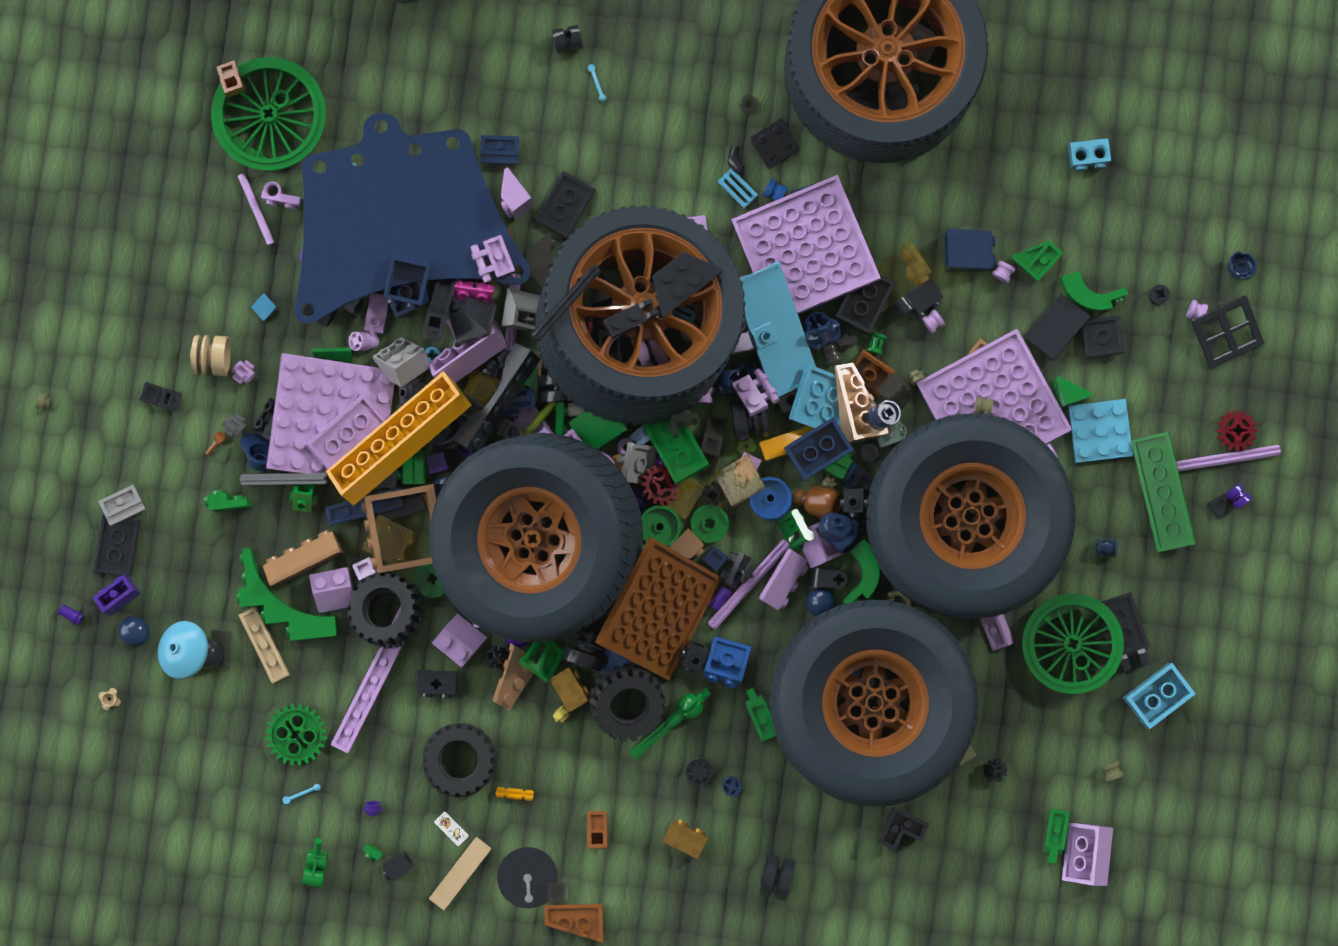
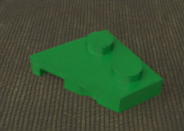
[1010,240,1063,282]

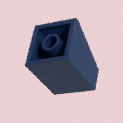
[944,229,996,272]

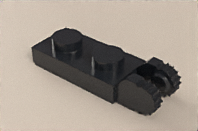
[602,299,660,339]

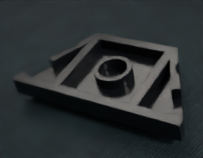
[652,252,723,319]

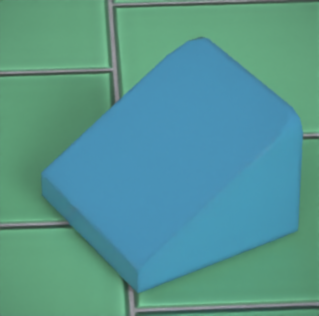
[251,294,278,321]

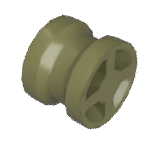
[974,396,993,415]
[1101,760,1124,782]

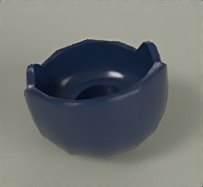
[1228,251,1257,280]
[806,588,836,617]
[118,616,150,646]

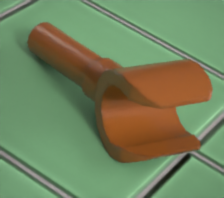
[205,431,226,456]

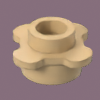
[98,688,121,710]

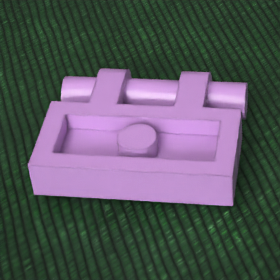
[470,235,515,283]
[732,369,780,417]

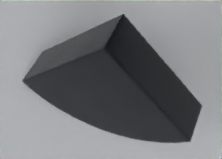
[1207,493,1227,520]

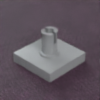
[617,442,657,483]

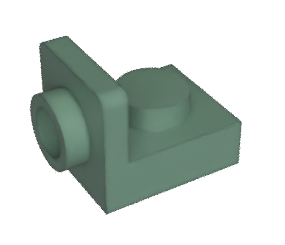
[877,421,907,448]

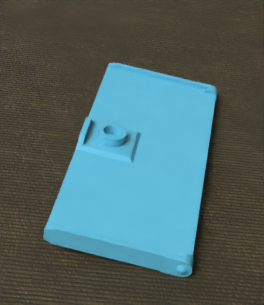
[740,262,816,397]

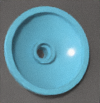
[158,621,208,679]

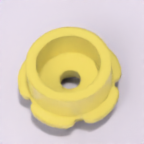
[552,705,570,723]

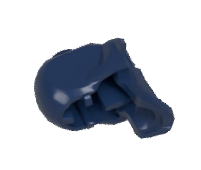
[803,312,840,350]
[717,363,764,396]
[491,385,536,418]
[819,512,859,553]

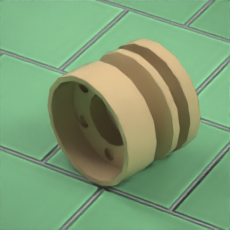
[190,335,231,377]

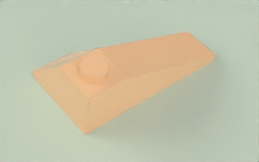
[834,363,888,444]

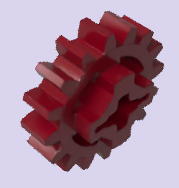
[1215,410,1258,452]
[639,464,681,506]

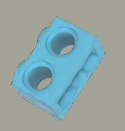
[1068,138,1111,171]

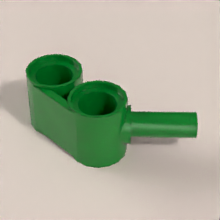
[302,838,328,888]

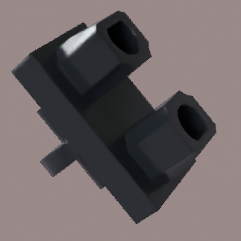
[720,552,754,589]

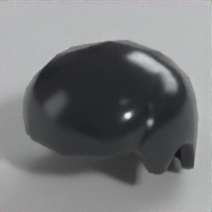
[202,639,223,669]

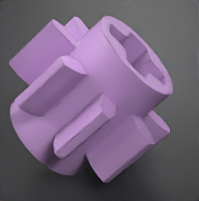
[231,360,255,384]

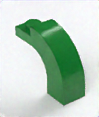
[1059,271,1128,312]
[842,539,880,604]

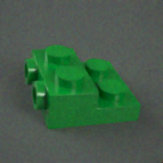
[204,490,253,512]

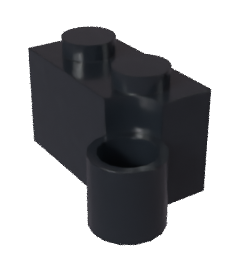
[893,278,944,320]

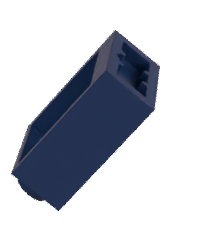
[384,252,432,310]

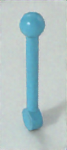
[588,64,606,102]
[283,784,321,804]

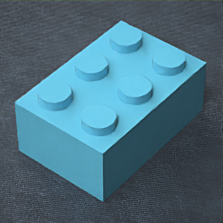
[1122,663,1195,729]

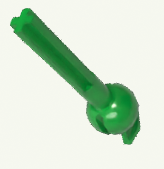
[629,687,711,760]

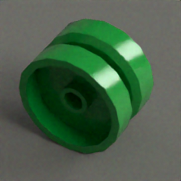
[641,505,681,547]

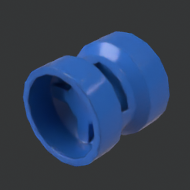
[763,178,788,201]

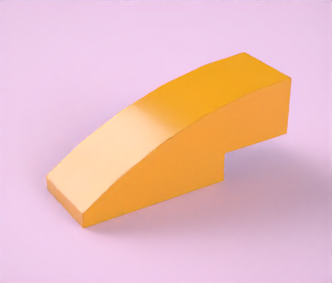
[759,427,813,462]

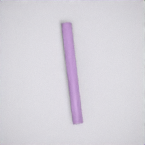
[238,173,275,246]

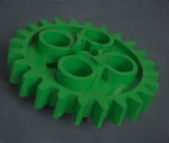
[265,703,328,766]

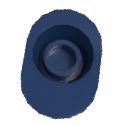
[240,433,269,474]

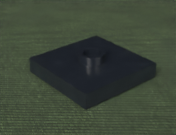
[1082,315,1125,359]

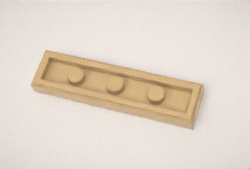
[239,606,290,684]
[429,836,492,910]

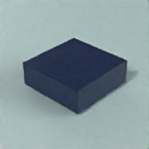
[701,545,728,572]

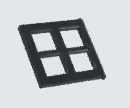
[1191,295,1264,369]

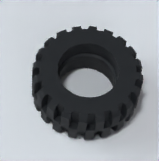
[347,572,425,649]
[590,664,666,742]
[422,723,497,797]

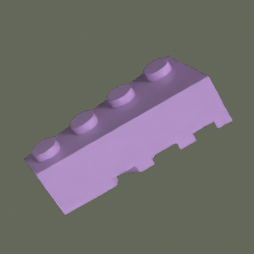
[429,319,507,383]

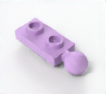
[364,293,389,349]

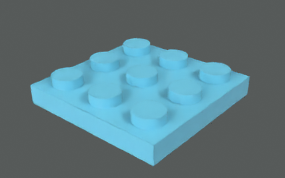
[789,364,841,429]
[1068,399,1133,463]

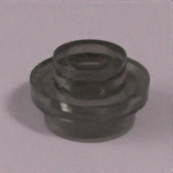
[739,95,758,114]

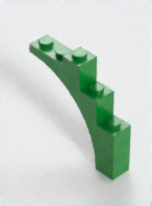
[236,548,339,641]

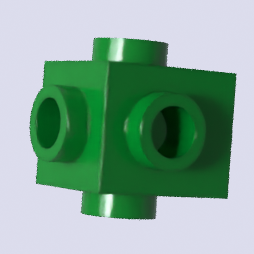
[289,485,318,513]

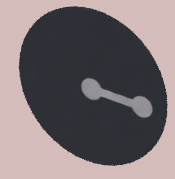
[497,847,558,908]

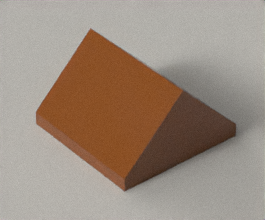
[854,350,895,398]

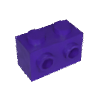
[93,574,141,616]

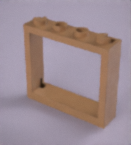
[361,484,436,573]

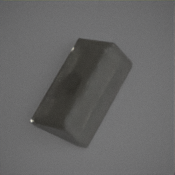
[211,630,231,669]

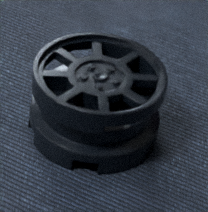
[686,758,713,786]

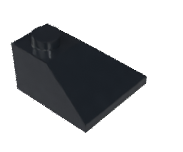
[449,297,496,345]

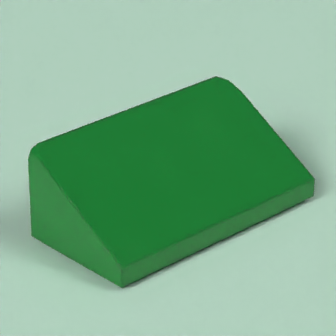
[312,347,353,364]

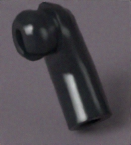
[727,146,745,174]

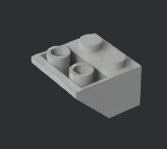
[502,288,540,333]
[372,337,429,387]

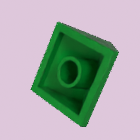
[1051,376,1093,408]

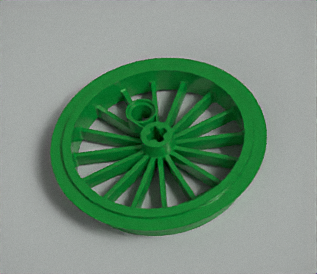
[211,57,326,170]

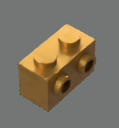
[550,666,591,712]
[663,818,708,859]

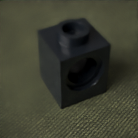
[778,389,798,415]

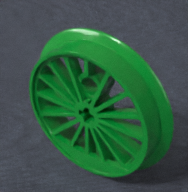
[1022,594,1124,694]

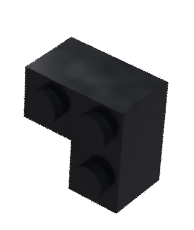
[876,806,929,851]

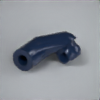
[843,462,859,488]

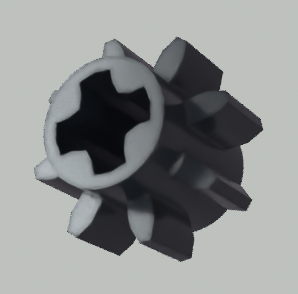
[702,481,727,506]
[486,645,509,670]
[983,758,1007,782]

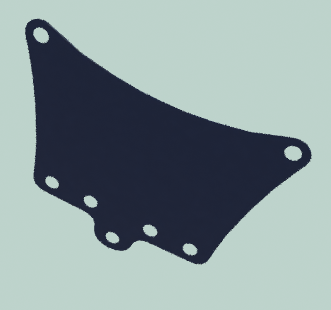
[294,113,530,323]

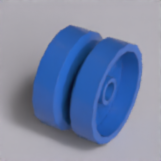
[749,477,792,522]

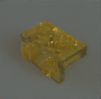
[462,369,501,413]

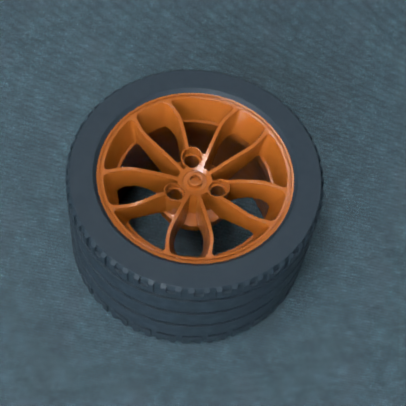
[784,0,989,163]
[535,205,746,425]

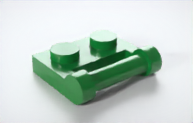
[777,509,814,551]
[519,641,564,683]

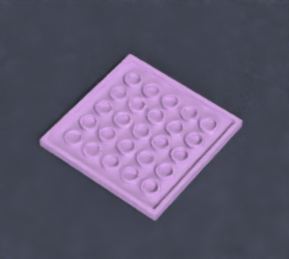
[731,175,881,314]
[916,329,1072,444]
[266,353,394,474]

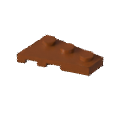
[544,903,603,943]

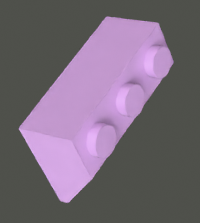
[501,167,534,220]
[758,548,809,611]
[1062,822,1113,886]

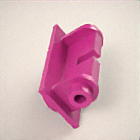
[454,280,495,303]

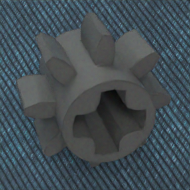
[223,414,247,437]

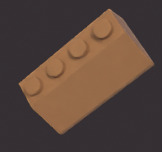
[263,530,344,587]

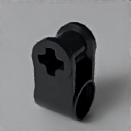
[810,568,847,588]

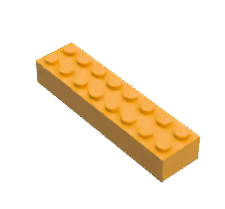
[326,371,472,506]

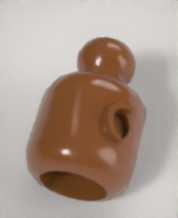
[792,485,841,520]

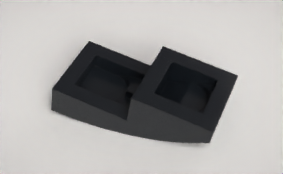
[139,382,183,412]

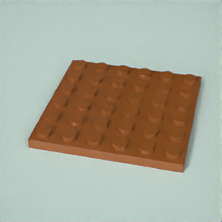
[595,537,721,680]

